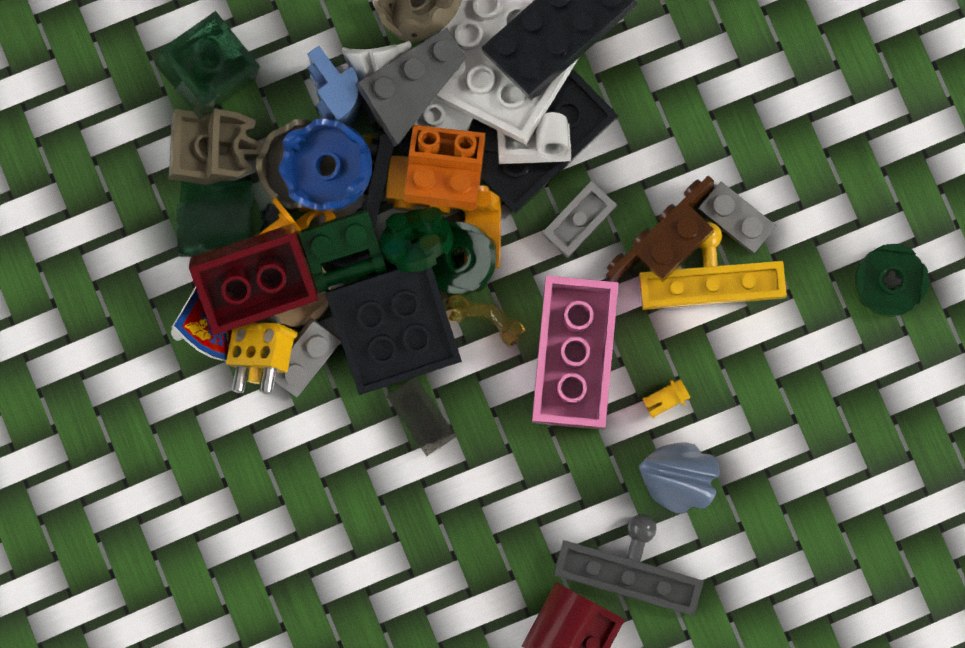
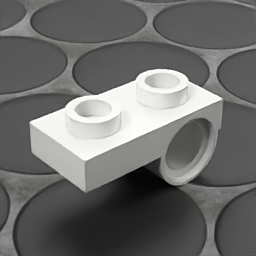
[497,112,571,164]

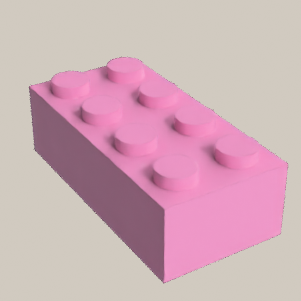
[532,276,619,430]

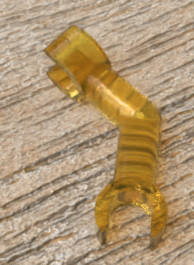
[446,295,526,347]

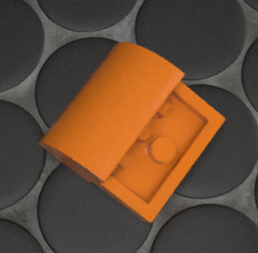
[404,125,485,210]

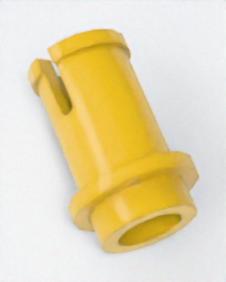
[642,379,690,419]

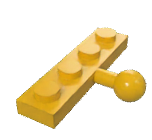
[639,222,787,310]

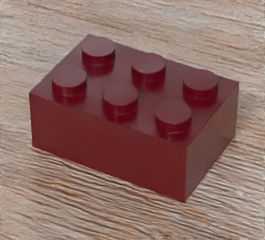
[189,223,318,335]

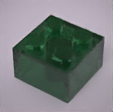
[156,11,260,119]

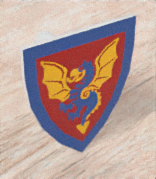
[171,287,232,362]

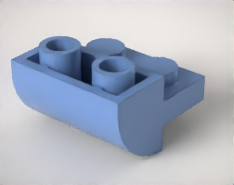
[307,46,362,127]

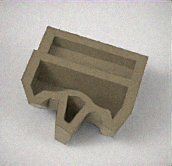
[169,108,264,185]

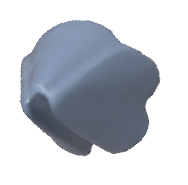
[639,442,720,514]

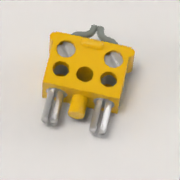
[226,316,297,394]

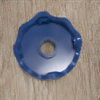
[279,119,372,211]

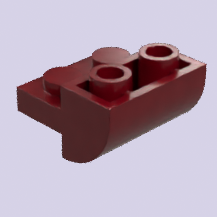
[521,582,625,648]

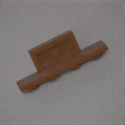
[606,175,714,282]

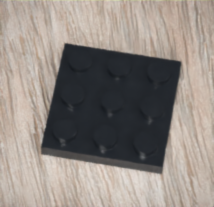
[325,267,462,395]

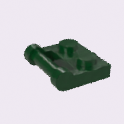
[298,209,387,294]

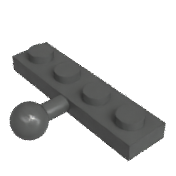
[553,514,704,616]

